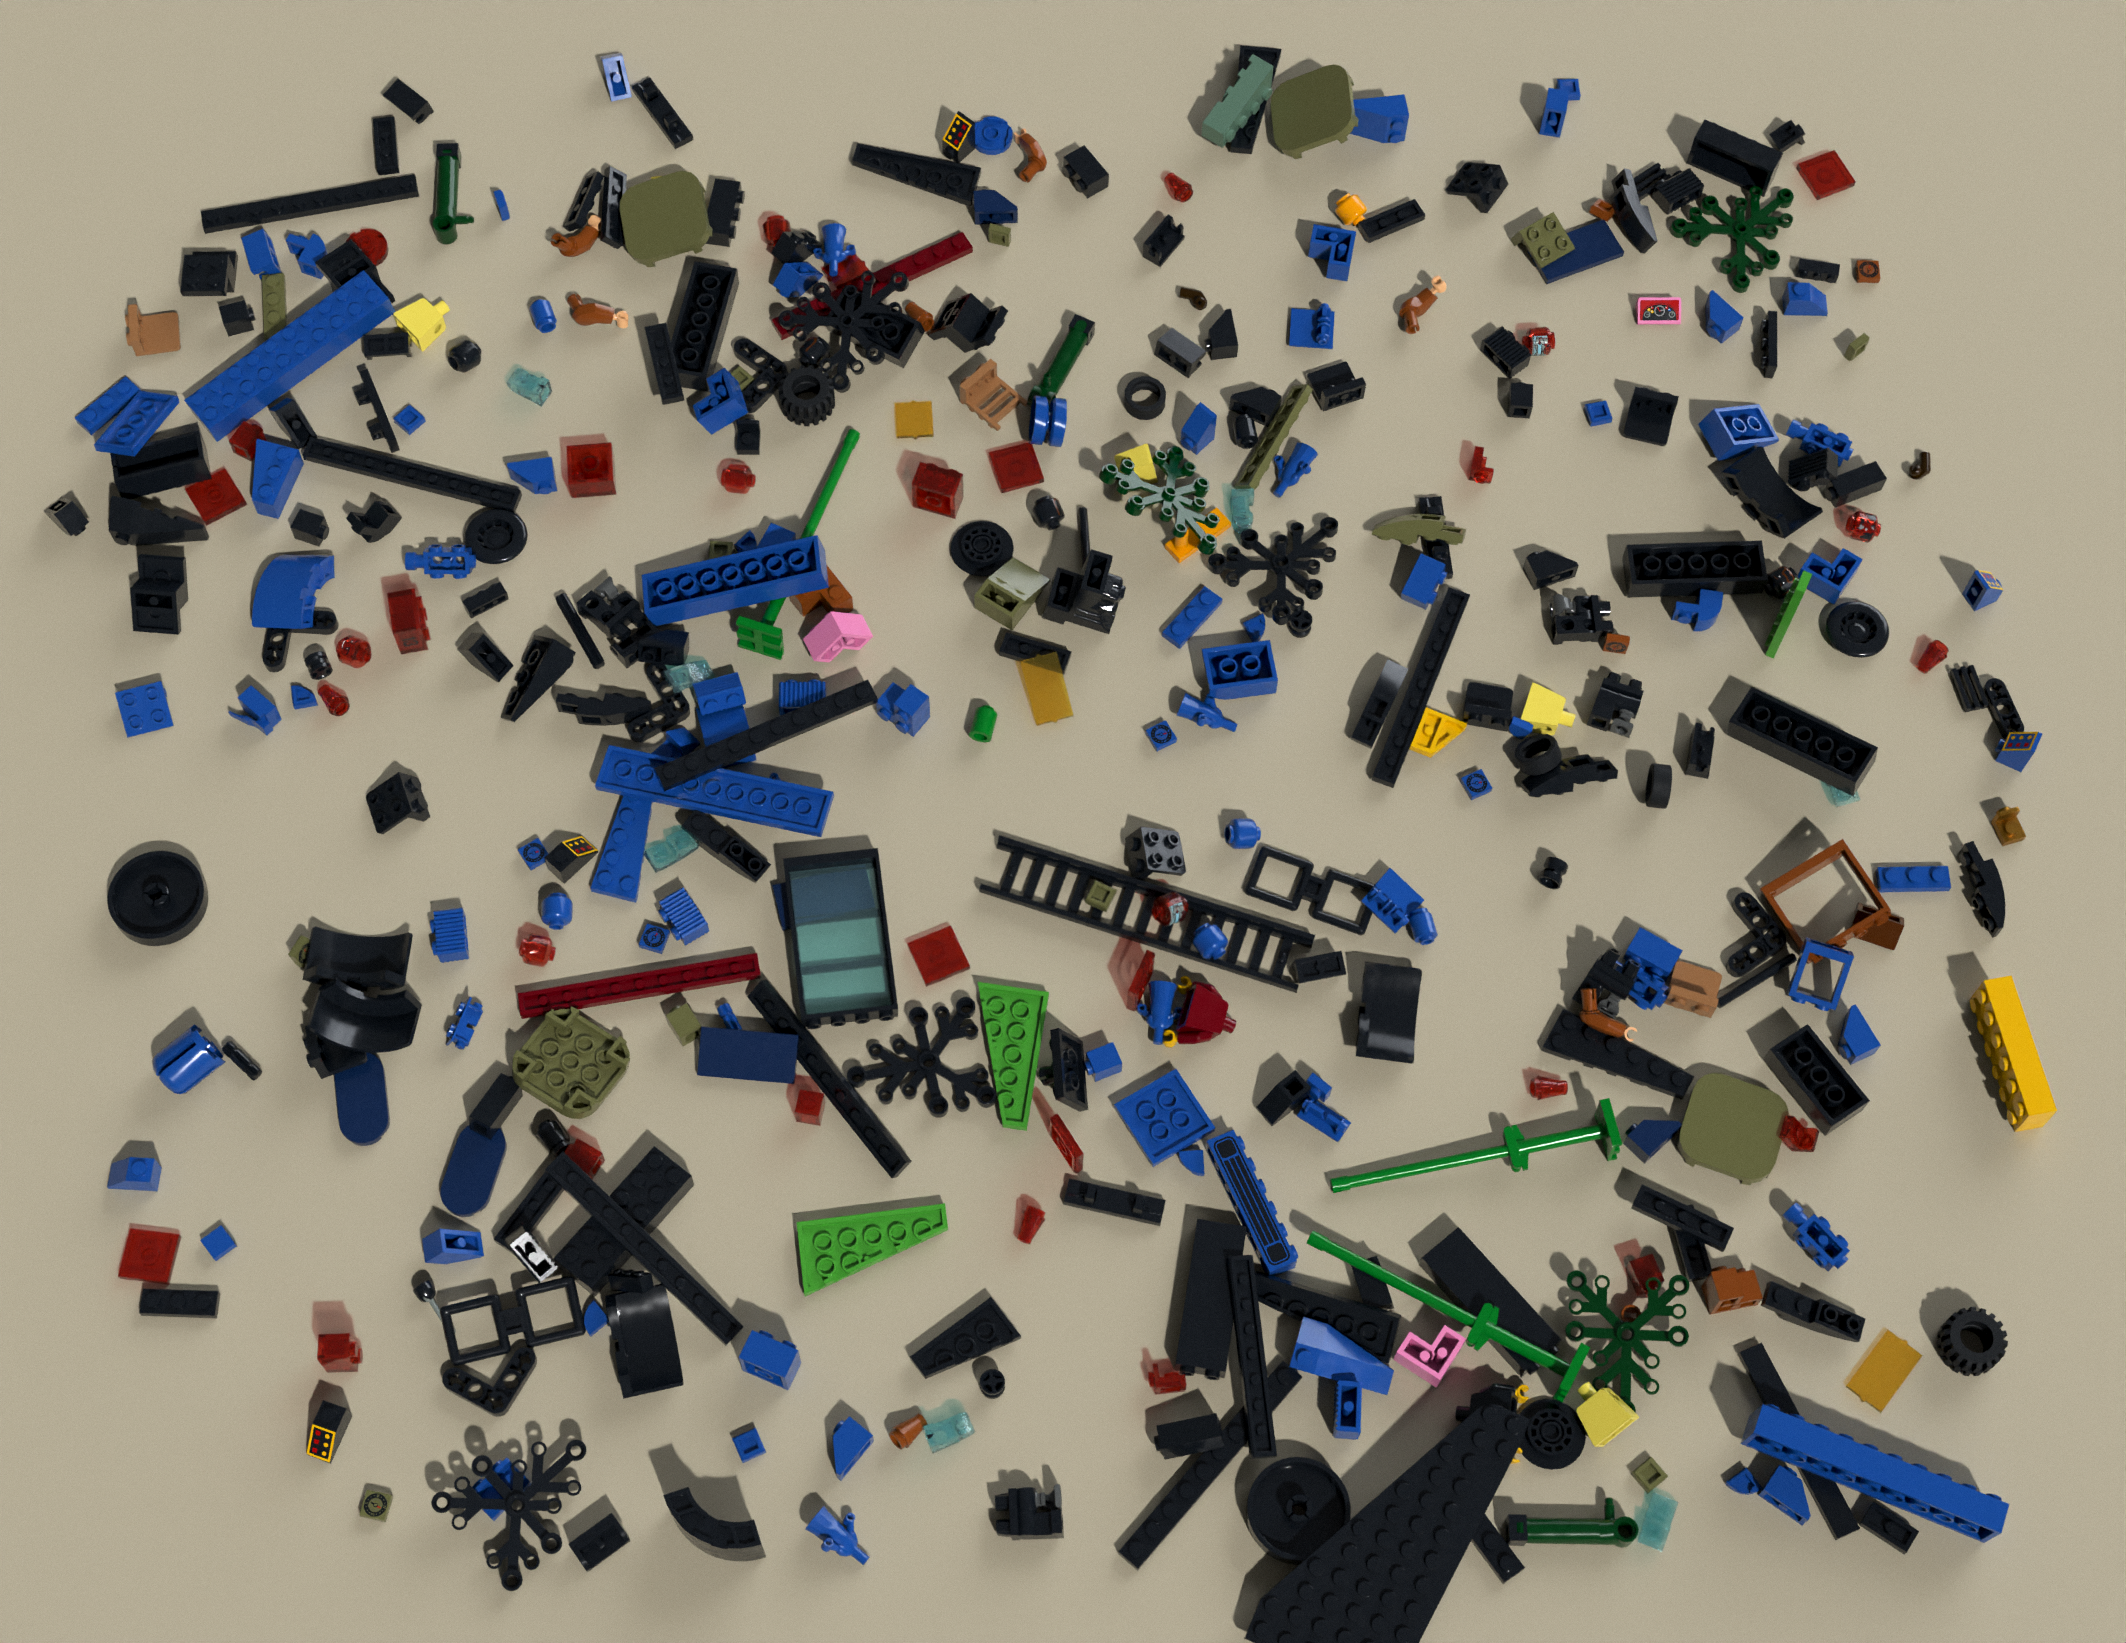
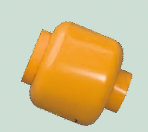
[1335,193,1367,226]

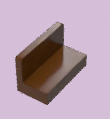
[1851,902,1904,950]

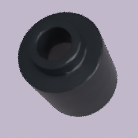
[1233,414,1258,449]
[536,1119,571,1157]

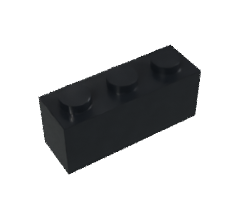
[705,178,745,247]

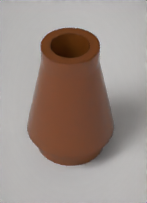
[905,302,934,332]
[889,1413,928,1450]

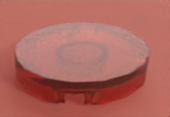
[345,229,389,266]

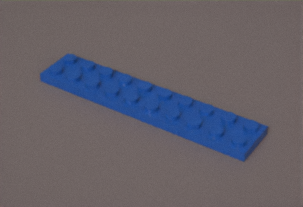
[595,745,834,837]

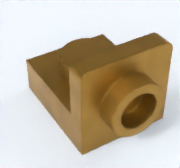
[1991,806,2026,846]

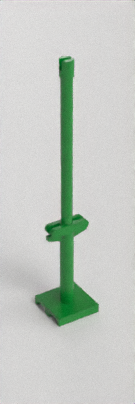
[736,429,860,660]
[1330,1098,1622,1193]
[1306,1230,1590,1403]

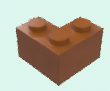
[790,564,853,617]
[1701,1266,1763,1315]

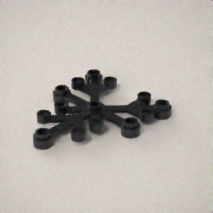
[778,271,909,393]
[1208,517,1338,625]
[847,997,996,1118]
[431,1440,586,1591]

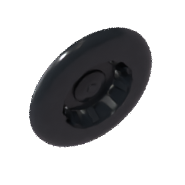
[464,509,528,564]
[951,521,1014,576]
[1825,601,1889,658]
[1519,1399,1586,1470]

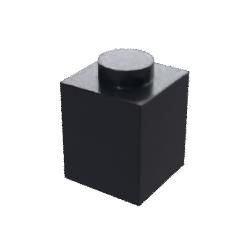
[219,300,256,337]
[1508,382,1533,419]
[290,509,329,547]

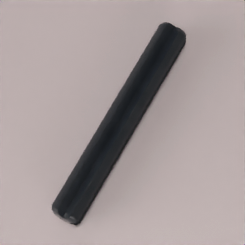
[556,593,605,669]

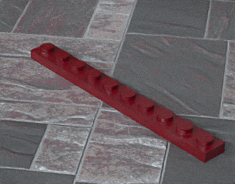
[771,232,973,340]
[518,953,761,1019]

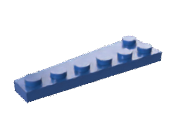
[591,796,653,903]

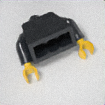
[1455,1383,1529,1464]

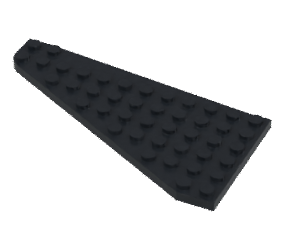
[1244,1404,1530,1643]

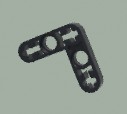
[734,338,788,413]
[263,610,339,672]
[628,663,690,742]
[1726,892,1786,977]
[442,1347,537,1417]

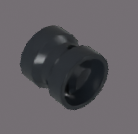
[1538,857,1568,889]

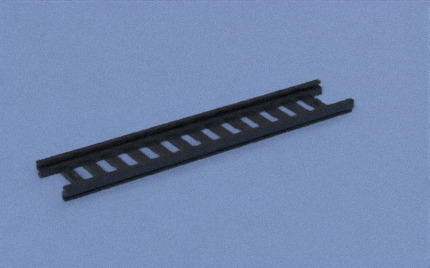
[979,835,1315,993]

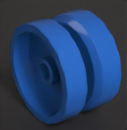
[1028,396,1067,447]

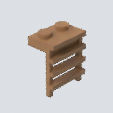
[959,359,1027,431]

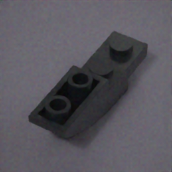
[1610,168,1658,254]
[1350,660,1408,749]
[556,693,653,726]
[1521,754,1618,797]
[681,810,771,883]
[1959,841,2006,938]
[1761,1281,1865,1342]

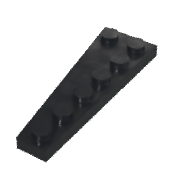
[1231,45,1281,154]
[852,143,981,206]
[1541,1008,1694,1099]
[1255,1271,1401,1364]

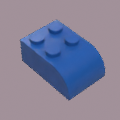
[1202,640,1278,700]

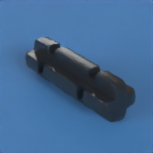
[222,1041,262,1080]

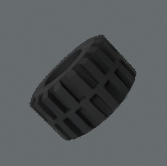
[778,365,835,426]
[1936,1307,2008,1376]

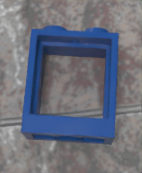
[1787,937,1854,1011]

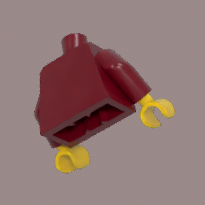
[1163,976,1236,1048]

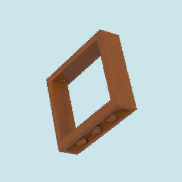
[1760,839,1891,964]

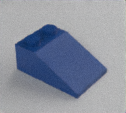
[1350,94,1409,143]
[1698,404,1779,460]
[696,704,757,768]

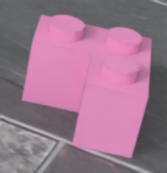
[803,611,873,663]
[1393,1325,1466,1388]

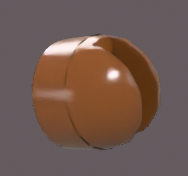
[1620,1305,1641,1323]

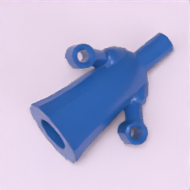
[813,223,856,277]
[1273,442,1318,498]
[1176,693,1238,732]
[1137,981,1182,1045]
[805,1506,870,1565]

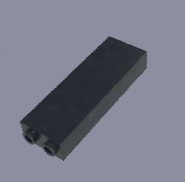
[1174,1219,1247,1380]
[1419,1227,1562,1378]

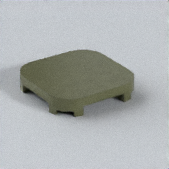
[1270,64,1359,159]
[620,171,713,267]
[512,1007,630,1119]
[1676,1073,1789,1185]

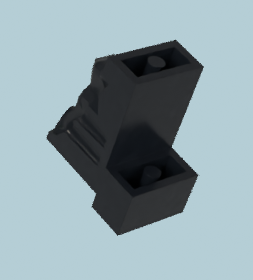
[1042,549,1126,634]

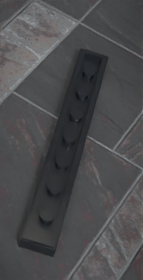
[1226,1255,1277,1459]
[1738,1343,1860,1541]

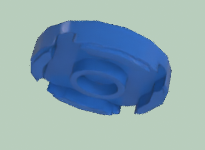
[975,116,1013,155]

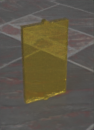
[1020,652,1074,726]
[1846,1330,1923,1413]

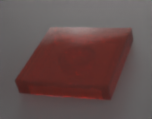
[1796,150,1856,200]
[989,442,1044,493]
[185,468,247,526]
[907,926,970,987]
[1127,950,1155,1011]
[1049,1113,1084,1174]
[118,1228,181,1285]

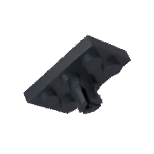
[1039,1028,1088,1112]

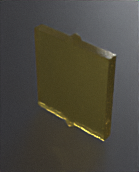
[895,400,934,440]

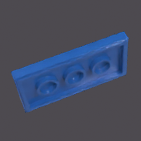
[94,391,179,457]

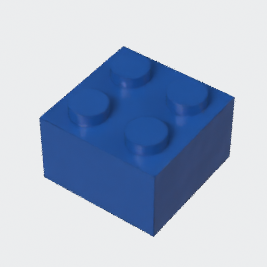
[739,1330,801,1390]

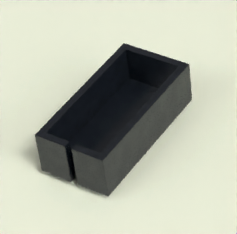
[1686,120,1783,197]
[110,430,212,499]

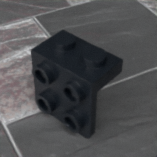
[1446,162,1508,213]
[1623,387,1679,446]
[1462,682,1513,732]
[366,772,430,834]
[1125,827,1186,880]
[303,1025,367,1079]

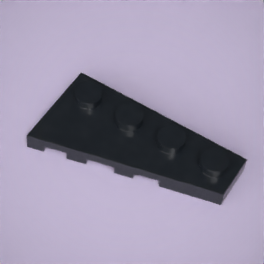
[910,1297,1021,1379]

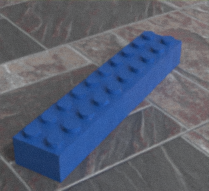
[184,270,396,442]
[1740,1404,2009,1543]

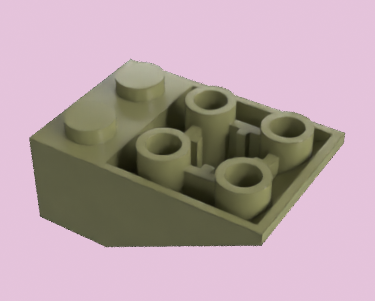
[974,557,1050,630]

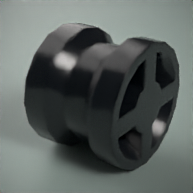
[1289,610,1312,638]
[304,651,333,680]
[980,1369,1005,1399]

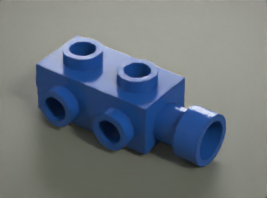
[1786,419,1854,467]
[405,544,476,579]
[1616,961,1669,1010]
[1782,1202,1850,1271]

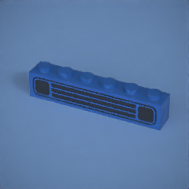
[1205,1130,1298,1276]

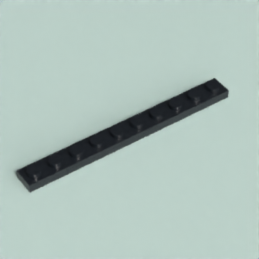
[201,174,419,234]
[302,437,522,513]
[1372,587,1470,788]
[654,680,878,792]
[747,980,912,1178]
[544,1152,744,1346]
[1118,1361,1302,1571]

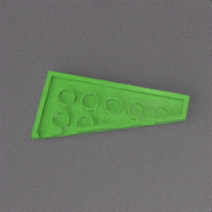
[1765,571,1812,659]
[978,982,1049,1131]
[797,1203,948,1297]

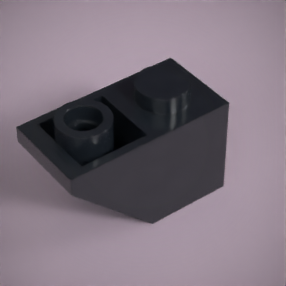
[771,231,822,264]
[638,629,689,667]
[1256,1070,1311,1126]

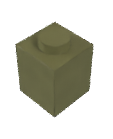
[666,1003,702,1046]

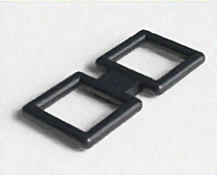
[1244,846,1375,935]
[440,1276,586,1366]

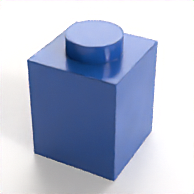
[1083,1042,1122,1082]

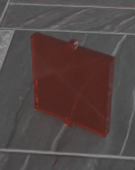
[822,254,870,290]

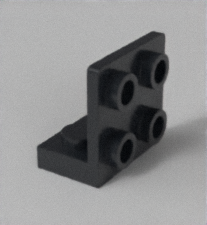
[1307,362,1366,411]

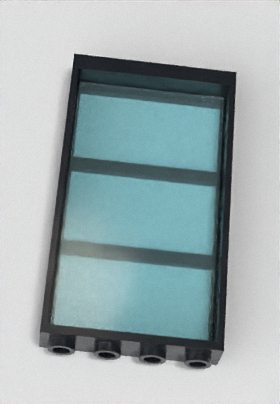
[783,848,898,1029]

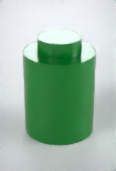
[969,705,998,743]

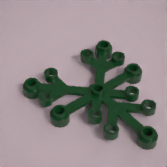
[1670,186,1794,293]
[1099,446,1220,555]
[1565,1270,1689,1413]

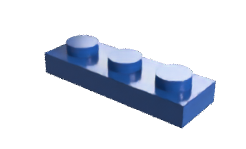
[75,376,141,435]
[1162,586,1223,649]
[1876,866,1951,893]

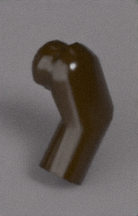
[1179,287,1207,310]
[1909,452,1931,480]

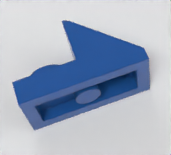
[651,727,700,759]

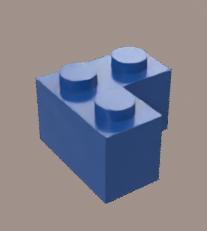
[1308,224,1356,281]
[693,368,748,435]
[1798,548,1863,604]
[876,682,930,737]

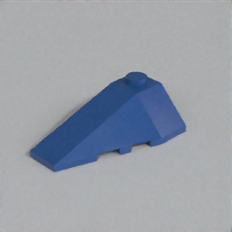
[1289,1316,1394,1395]

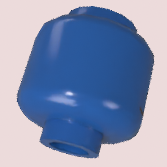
[1224,818,1261,849]
[541,893,573,930]
[1192,923,1228,960]

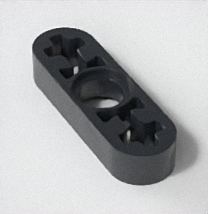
[1983,678,2024,739]

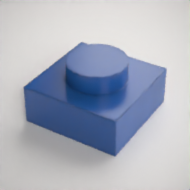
[1306,1073,1332,1102]

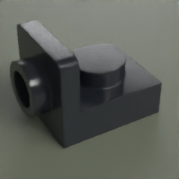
[1769,120,1805,152]
[737,419,761,455]

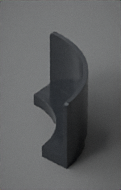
[1721,446,1823,539]
[302,927,413,991]
[1356,961,1422,1064]
[308,978,422,1053]
[605,1284,684,1399]
[663,1487,766,1561]

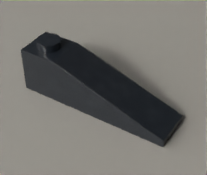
[109,496,209,546]
[501,635,576,722]

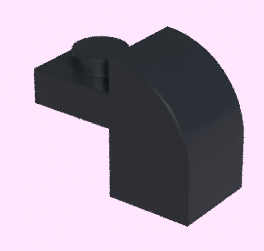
[346,501,402,543]

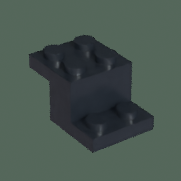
[315,239,395,304]
[180,251,238,296]
[928,293,1008,353]
[130,554,188,635]

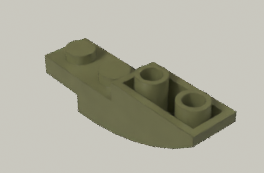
[1372,514,1466,545]

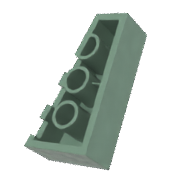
[1202,54,1274,148]

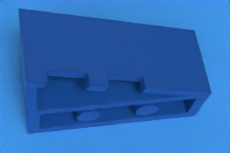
[252,439,304,519]

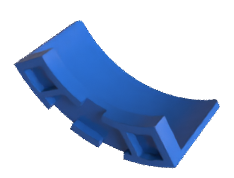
[252,554,335,629]

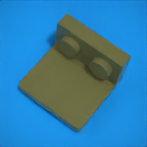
[1511,212,1575,269]

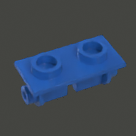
[445,997,483,1050]
[1297,1097,1351,1142]

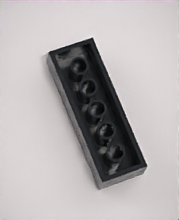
[671,261,739,392]
[1622,540,1768,598]
[1727,687,1878,796]
[554,1146,694,1297]

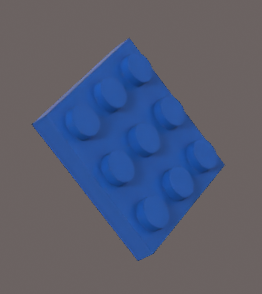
[1114,1069,1215,1167]

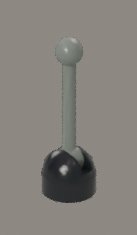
[413,1280,456,1333]

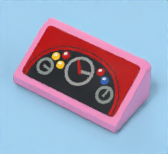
[1635,297,1681,325]

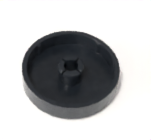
[107,851,208,946]
[1246,1457,1351,1565]

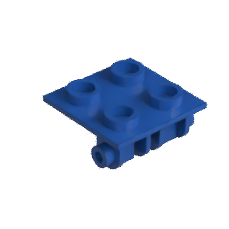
[1289,303,1335,349]
[115,681,174,738]
[1361,868,1424,934]

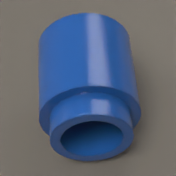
[529,299,557,333]
[1409,908,1438,945]

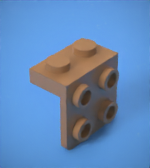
[125,304,181,356]
[1664,961,1722,1018]

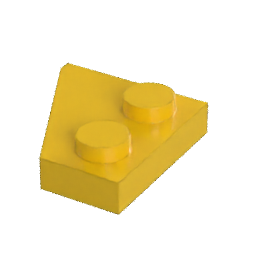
[1409,707,1467,758]

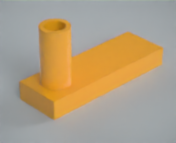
[1165,507,1231,563]

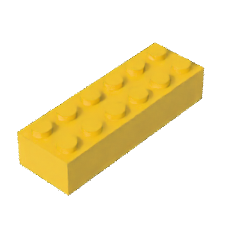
[1970,975,2057,1132]

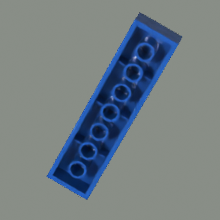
[642,535,829,626]

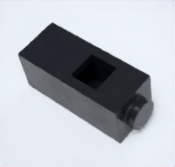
[1824,461,1887,508]
[469,1073,523,1140]
[1154,1413,1225,1460]

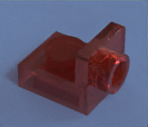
[1469,446,1494,484]
[1779,1116,1819,1152]
[1148,1363,1186,1395]

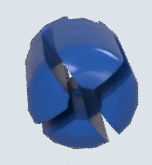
[152,1024,225,1094]

